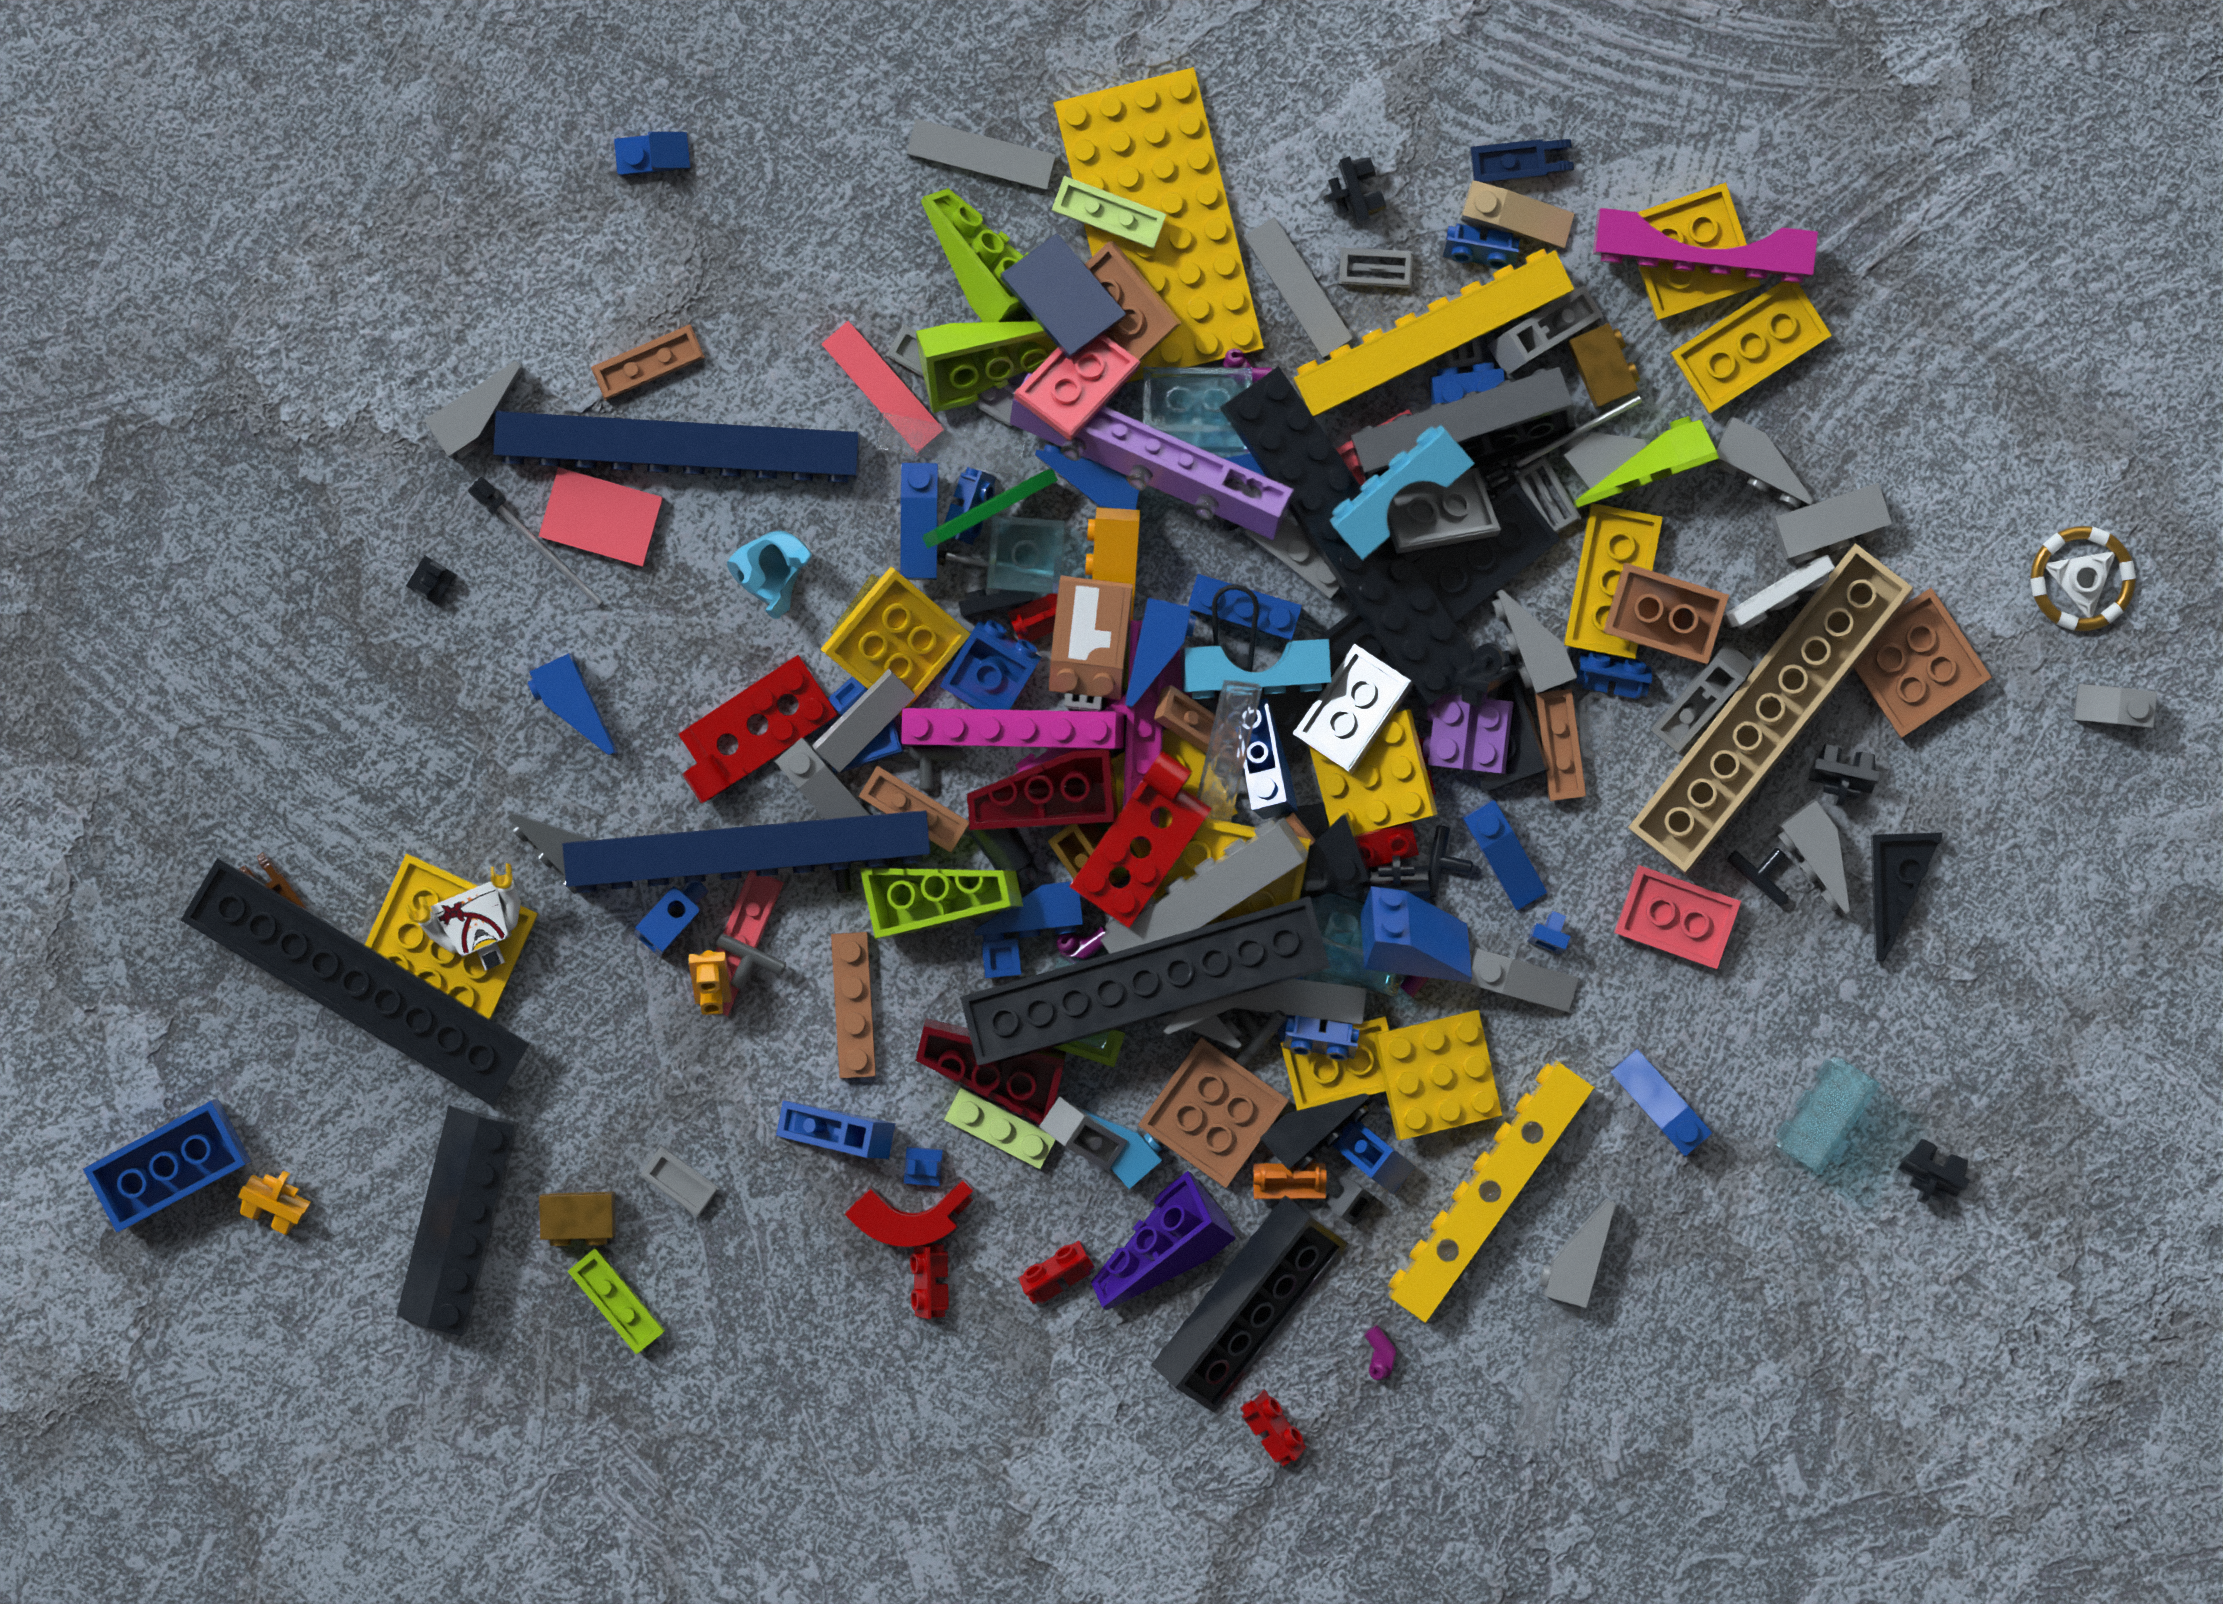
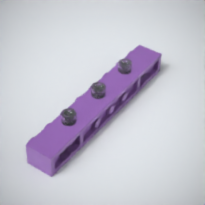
[1009,373,1293,540]

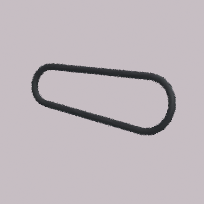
[1212,584,1259,704]

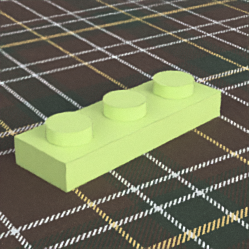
[1052,176,1166,249]
[944,1087,1056,1169]

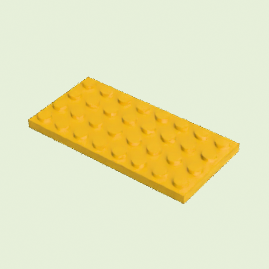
[1054,67,1264,384]

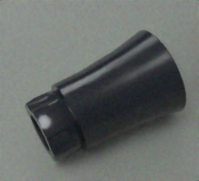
[966,827,1040,889]

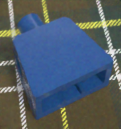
[633,882,709,958]

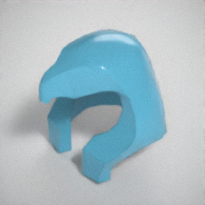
[727,530,812,619]

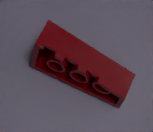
[915,1018,1066,1125]

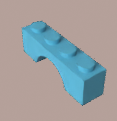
[1330,425,1474,560]
[1180,639,1331,699]

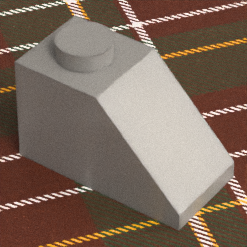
[1561,433,1648,491]
[2073,684,2157,728]
[1039,1097,1127,1171]

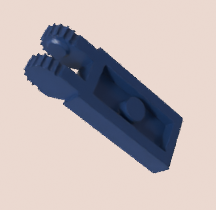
[1470,139,1574,183]

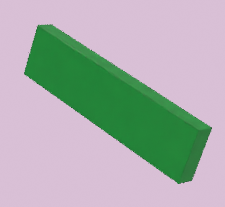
[922,468,1058,548]

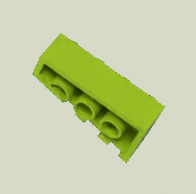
[860,868,1023,939]

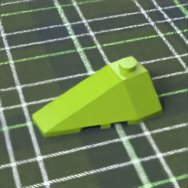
[921,188,1029,322]
[916,321,1058,413]
[1572,416,1719,508]

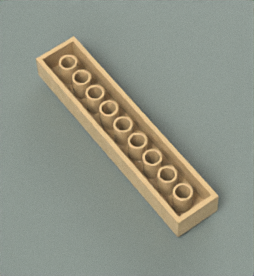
[1628,543,1913,876]

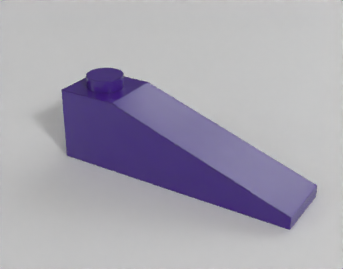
[1091,1171,1236,1311]

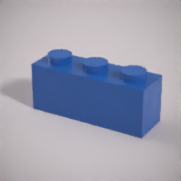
[1188,574,1302,641]

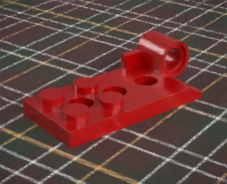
[678,655,838,804]
[1069,751,1212,928]

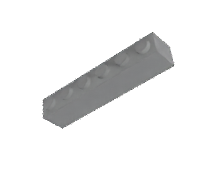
[1100,817,1308,953]

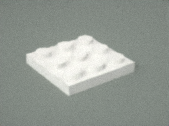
[1722,556,1835,630]

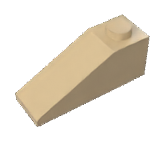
[1460,180,1575,249]

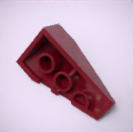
[967,748,1119,830]

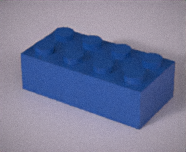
[83,1098,252,1233]

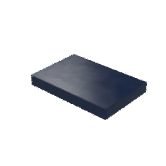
[1000,233,1126,359]

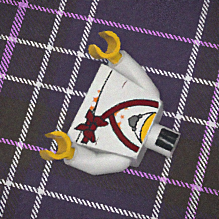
[406,863,521,970]

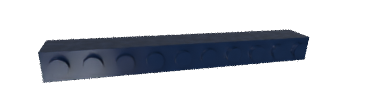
[493,411,860,483]
[562,810,930,893]

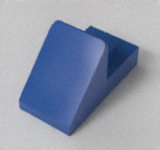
[614,131,691,176]

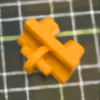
[689,950,731,1015]
[238,1170,311,1235]

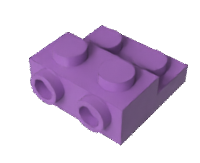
[1423,694,1513,774]

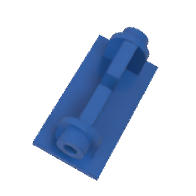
[1443,223,1520,269]
[943,467,997,546]
[1575,652,1652,699]
[1282,1015,1359,1061]

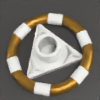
[2030,526,2136,631]

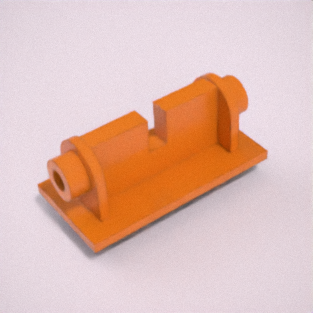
[1253,1163,1326,1199]

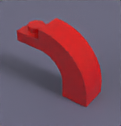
[845,1178,974,1247]

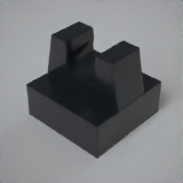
[406,555,457,605]
[1324,1176,1376,1226]

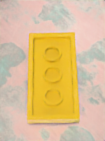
[1670,281,1832,414]
[1564,503,1663,659]

